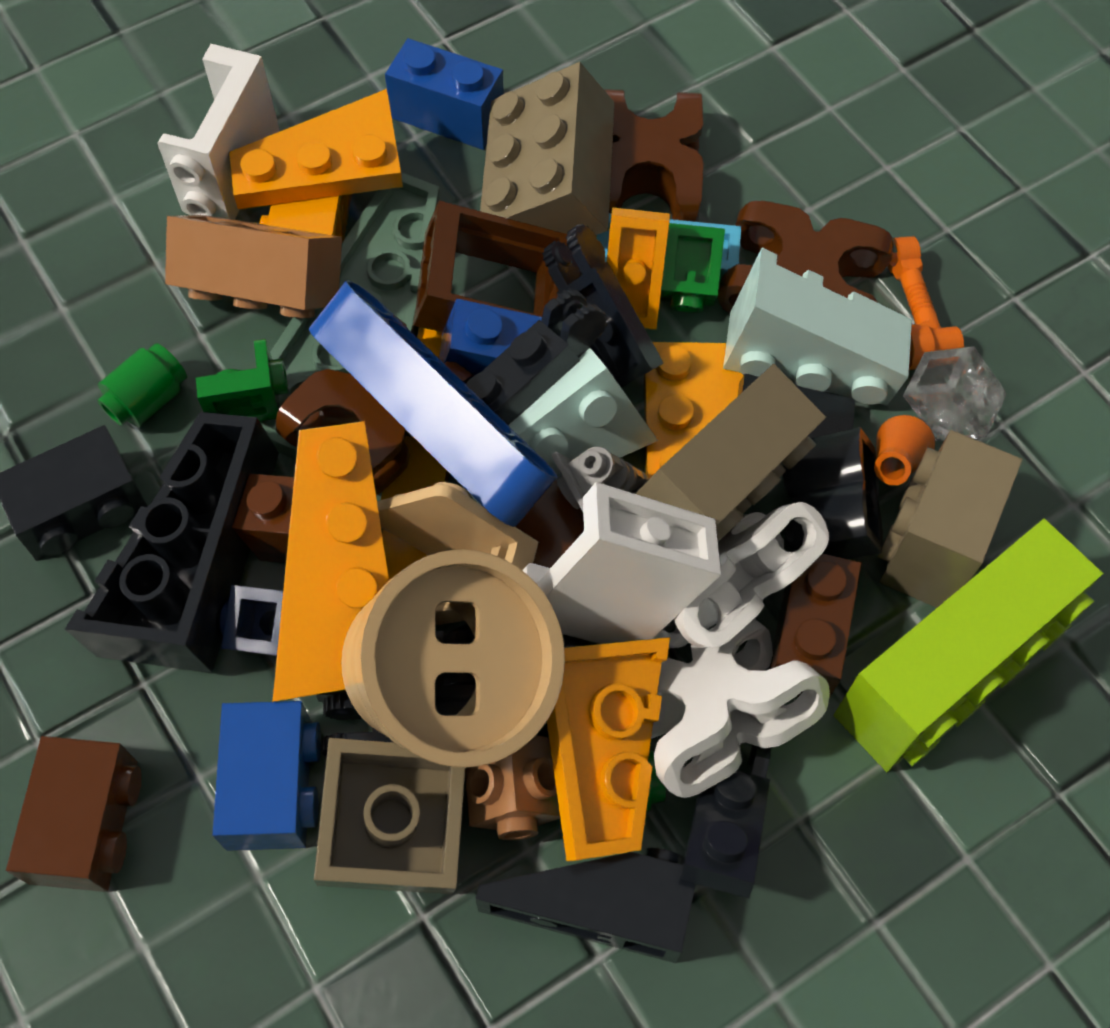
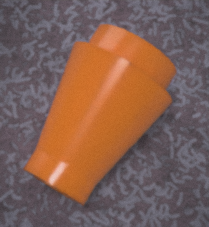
[874,415,935,485]

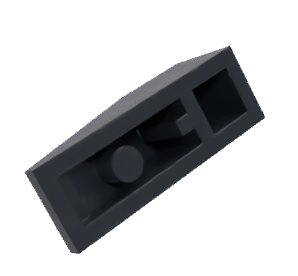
[475,848,696,963]

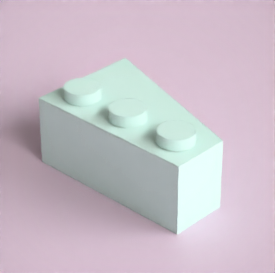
[723,247,912,406]
[462,348,658,505]

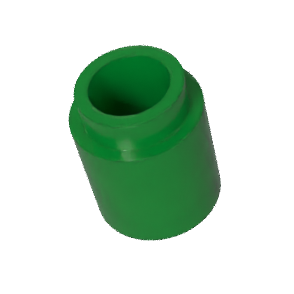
[97,343,188,428]

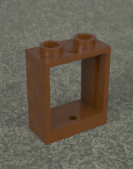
[413,200,568,332]

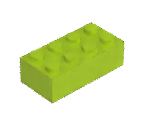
[833,518,1104,773]

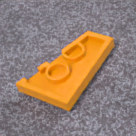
[229,89,403,209]
[547,637,670,861]

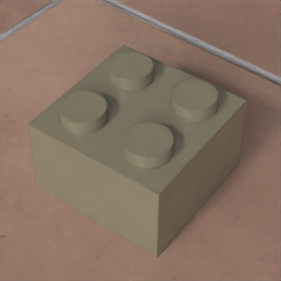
[877,429,1023,608]
[314,738,465,894]

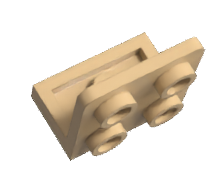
[377,482,538,625]

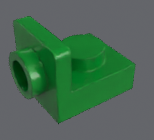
[660,223,725,313]
[196,339,289,421]

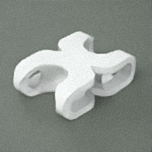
[653,502,829,648]
[651,618,830,798]

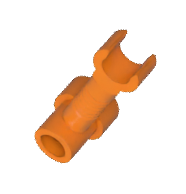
[887,236,964,370]

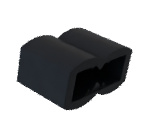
[783,427,883,559]

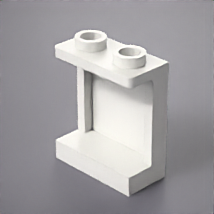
[157,44,280,220]
[522,482,721,644]

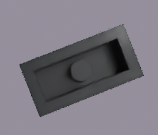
[0,425,148,561]

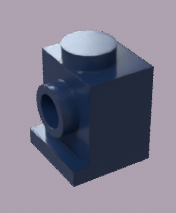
[220,585,283,656]

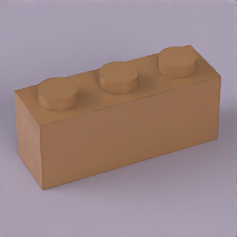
[165,215,342,318]

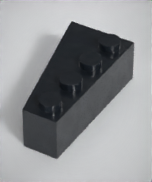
[65,412,279,673]

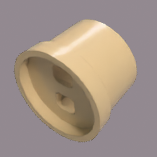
[341,549,565,767]

